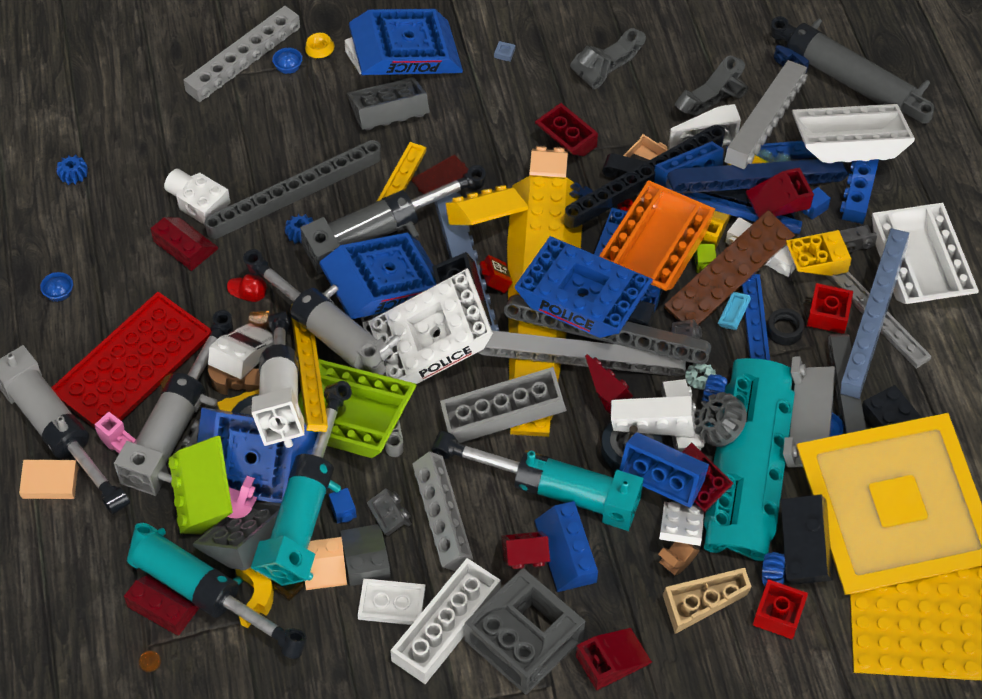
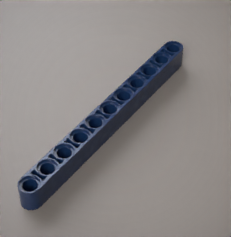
[667,159,848,194]

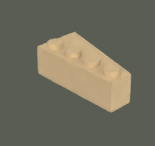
[663,568,751,634]

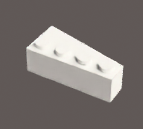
[611,396,695,438]

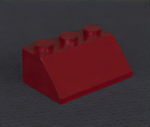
[535,103,598,156]
[150,217,218,271]
[124,574,199,636]

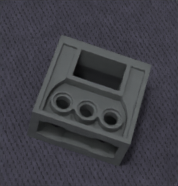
[465,568,585,695]

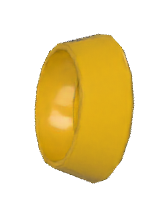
[305,33,335,58]

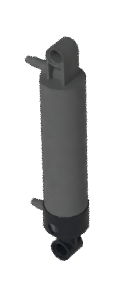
[771,16,934,123]

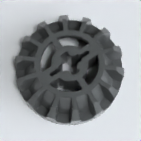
[694,392,747,447]

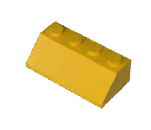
[445,185,529,225]

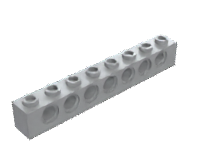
[183,6,300,102]

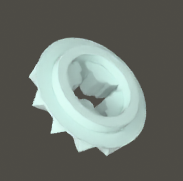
[685,363,716,389]

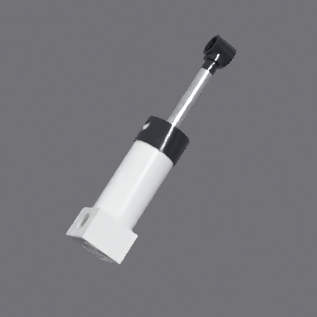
[251,310,304,448]

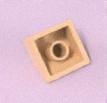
[530,146,568,178]
[305,537,347,590]

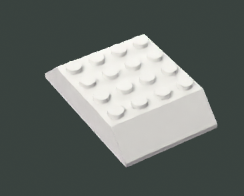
[792,104,915,163]
[872,203,979,304]

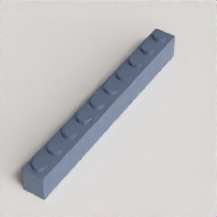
[434,192,499,331]
[840,228,910,399]

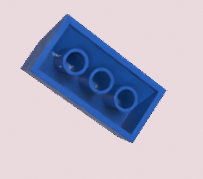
[619,432,709,508]
[535,501,598,592]

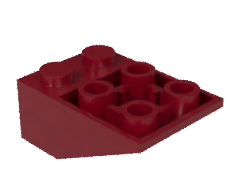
[746,167,814,219]
[585,354,633,414]
[682,442,734,512]
[576,628,652,691]

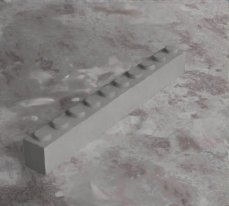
[724,60,808,169]

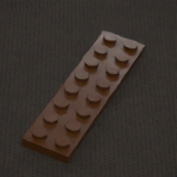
[664,210,795,326]

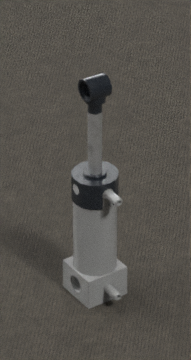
[114,310,234,496]
[0,345,130,515]

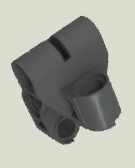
[570,28,646,89]
[674,56,749,115]

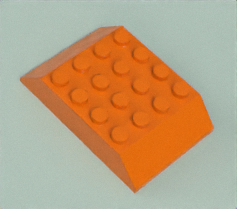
[599,180,715,291]

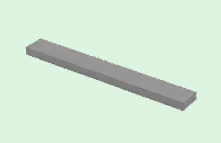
[825,271,931,369]

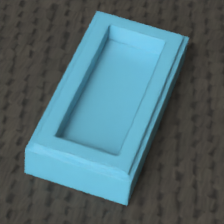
[718,292,751,330]

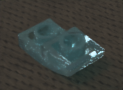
[755,149,791,162]

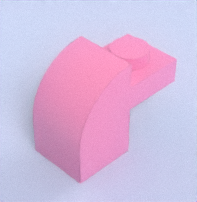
[95,412,136,453]
[227,476,257,519]

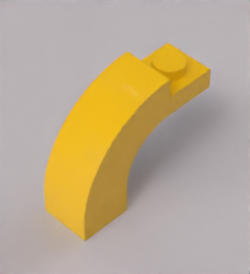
[235,567,274,628]

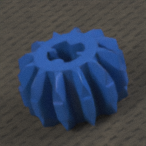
[56,155,88,185]
[285,213,313,244]
[702,374,727,402]
[762,552,786,586]

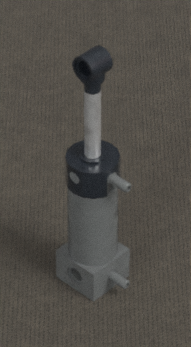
[300,165,486,274]

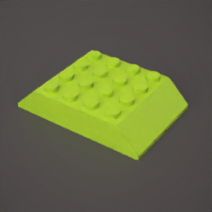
[298,359,417,458]

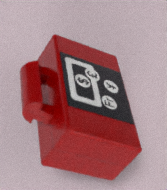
[479,255,513,293]

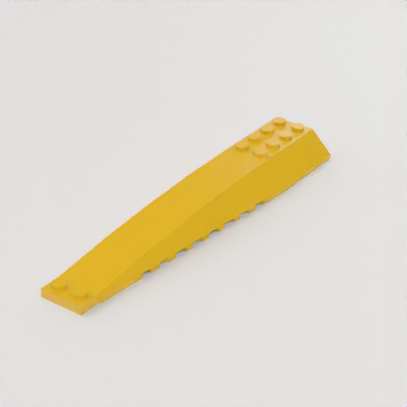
[507,175,582,437]

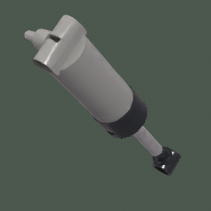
[243,249,400,375]

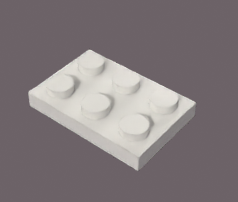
[659,502,704,546]
[358,579,425,625]

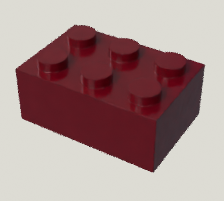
[501,531,550,569]

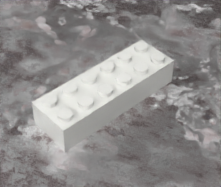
[391,558,501,684]

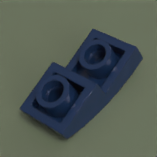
[774,45,809,73]

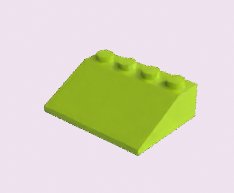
[168,436,233,534]

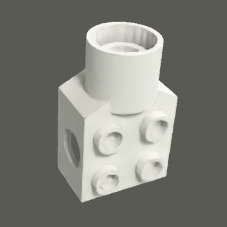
[164,169,230,225]

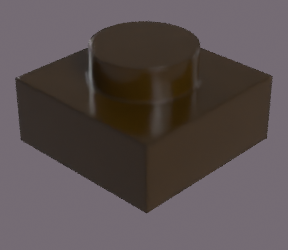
[274,582,303,601]

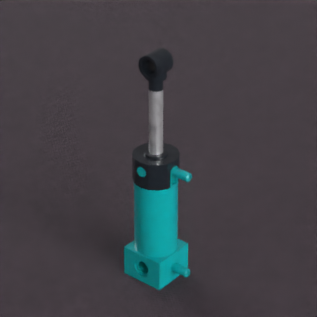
[251,381,352,586]
[431,431,644,531]

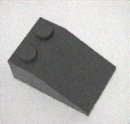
[340,524,391,586]

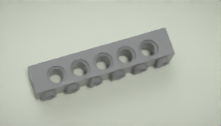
[412,451,473,571]

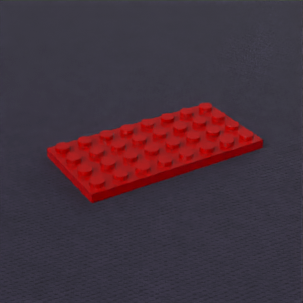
[51,292,211,428]

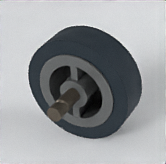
[601,422,662,472]

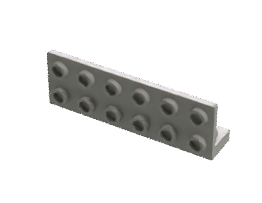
[783,356,835,467]

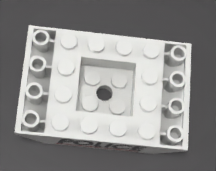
[368,268,493,384]

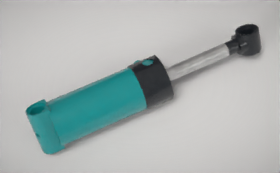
[127,523,307,659]

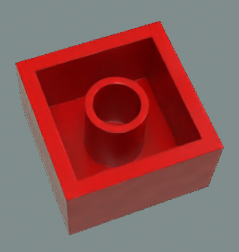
[807,283,853,334]
[753,579,808,639]

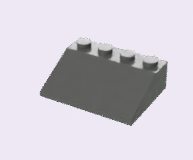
[347,77,430,130]
[193,501,281,570]

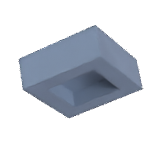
[494,41,515,62]

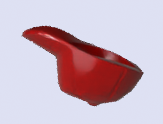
[227,274,268,302]

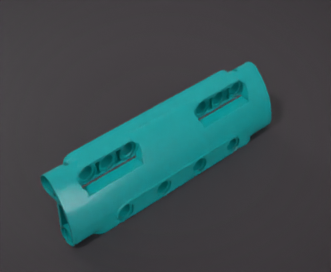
[704,358,795,561]

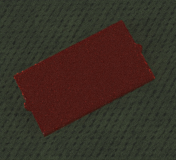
[412,154,468,194]

